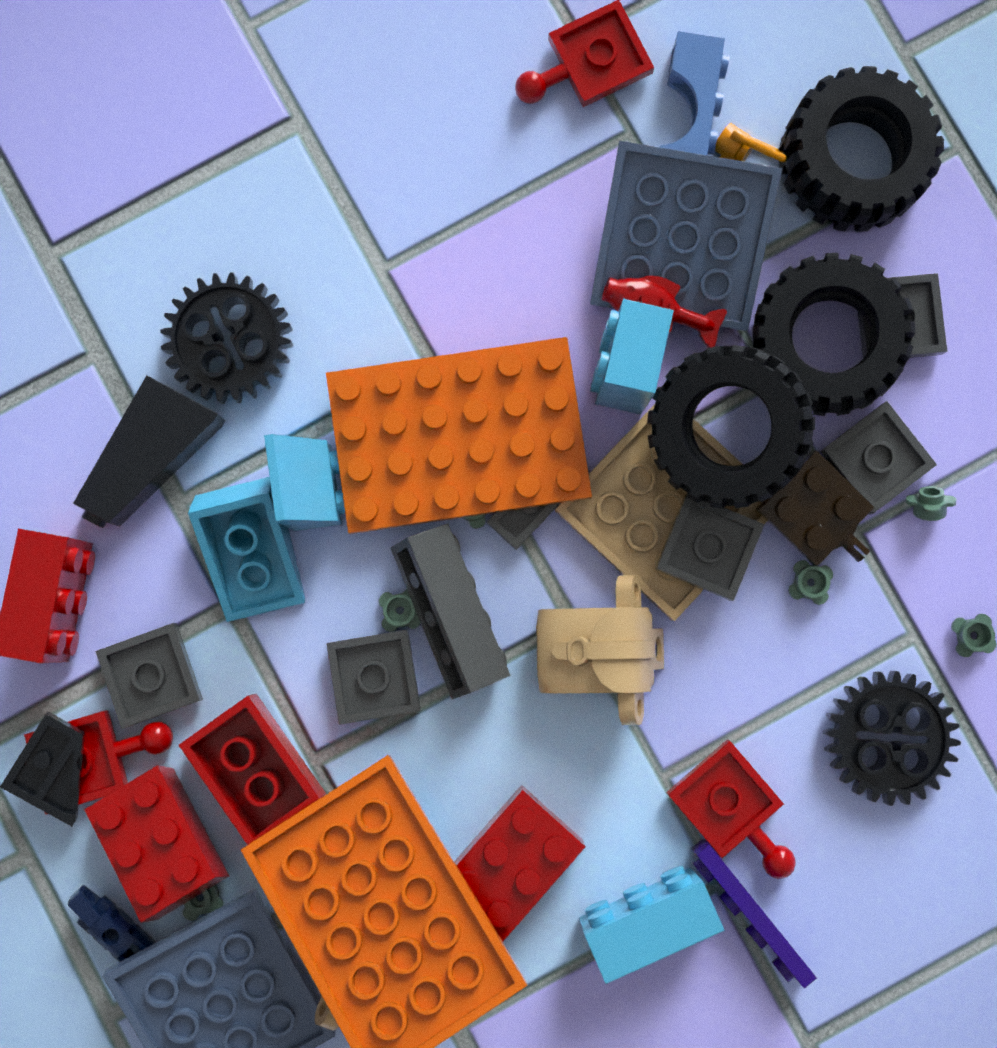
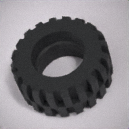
[779,66,944,232]
[752,253,915,416]
[647,345,815,509]

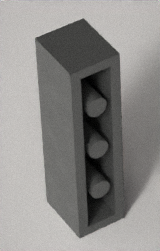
[390,523,511,700]

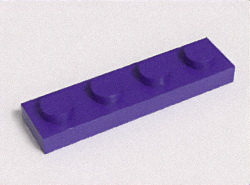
[691,839,817,989]

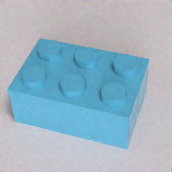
[590,299,674,415]
[579,866,725,984]

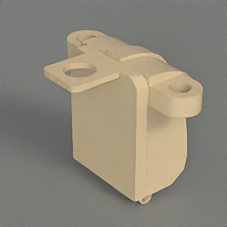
[536,575,664,725]

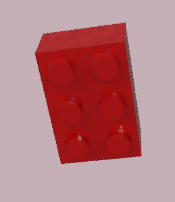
[0,528,95,664]
[179,693,326,845]
[84,765,229,923]
[454,785,586,942]

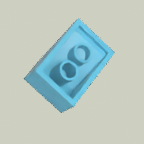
[264,434,345,531]
[188,477,305,622]

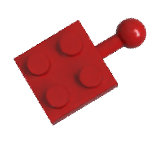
[515,0,654,107]
[24,710,173,815]
[666,739,796,879]

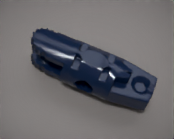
[68,885,156,962]

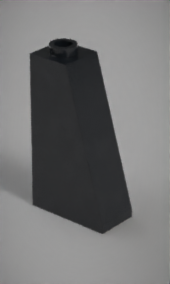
[73,375,226,528]

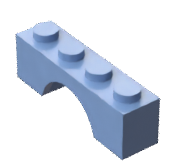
[660,31,729,155]

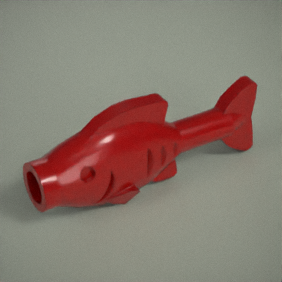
[601,276,727,348]

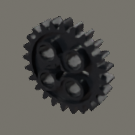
[160,272,293,404]
[823,670,961,806]

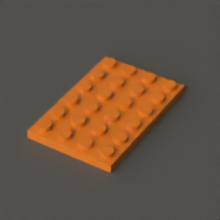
[326,337,592,534]
[241,755,528,1048]

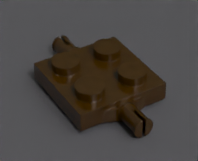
[756,450,875,566]

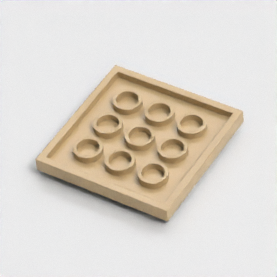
[555,404,767,621]

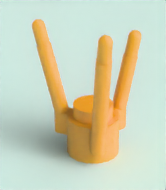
[715,123,787,162]

